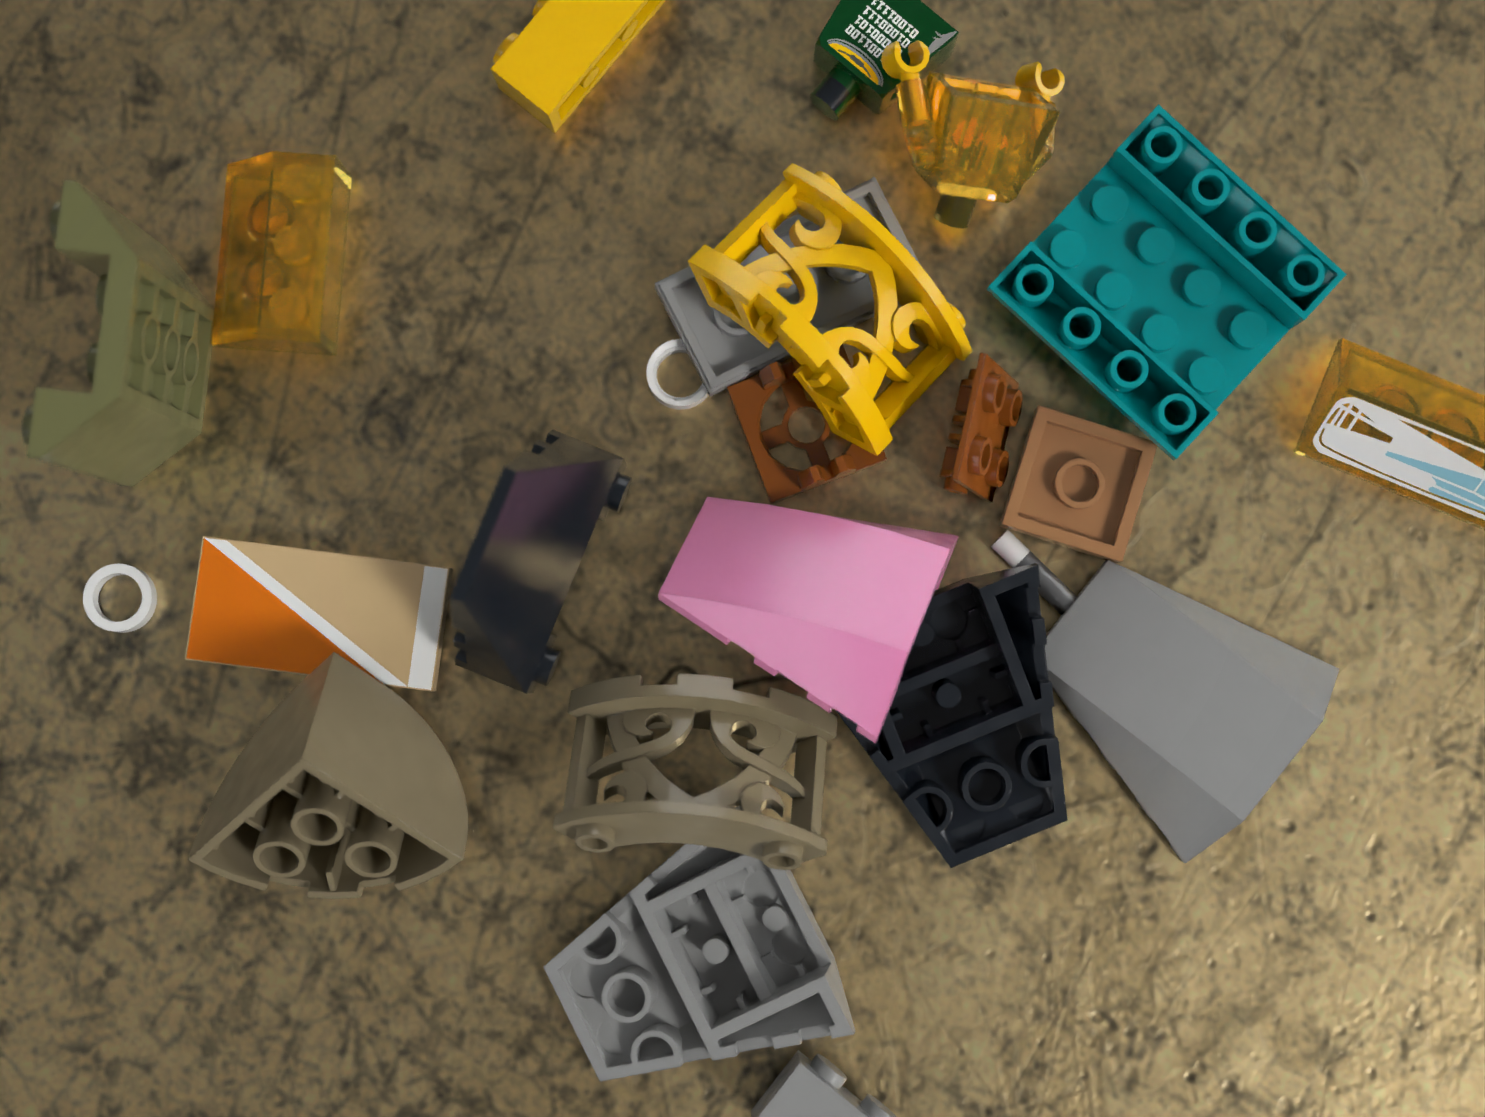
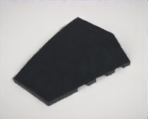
[836,563,1067,868]

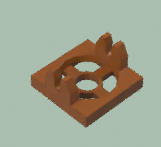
[727,344,887,505]

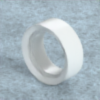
[646,339,708,410]
[83,563,157,633]

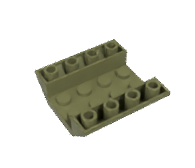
[22,180,217,487]

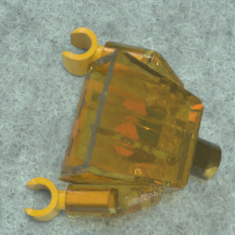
[881,40,1065,228]

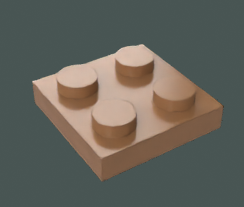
[999,405,1157,563]

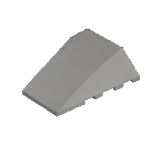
[1045,560,1339,863]
[543,806,856,1082]

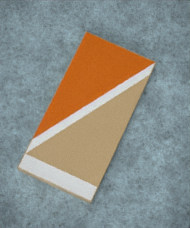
[185,536,453,692]

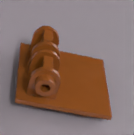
[939,353,1023,503]

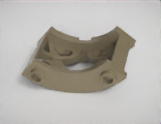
[553,673,838,870]

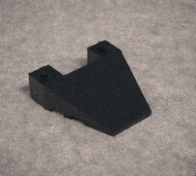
[450,430,632,694]

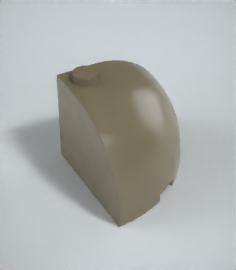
[188,652,468,899]

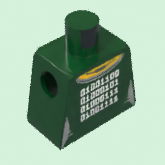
[810,0,959,120]

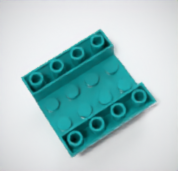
[986,104,1347,461]

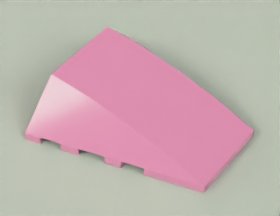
[658,497,959,743]

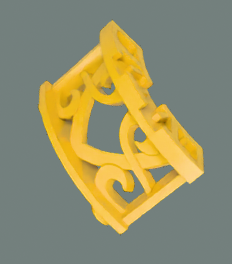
[688,163,972,456]

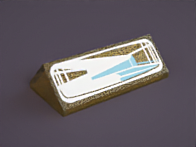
[1294,338,1485,530]

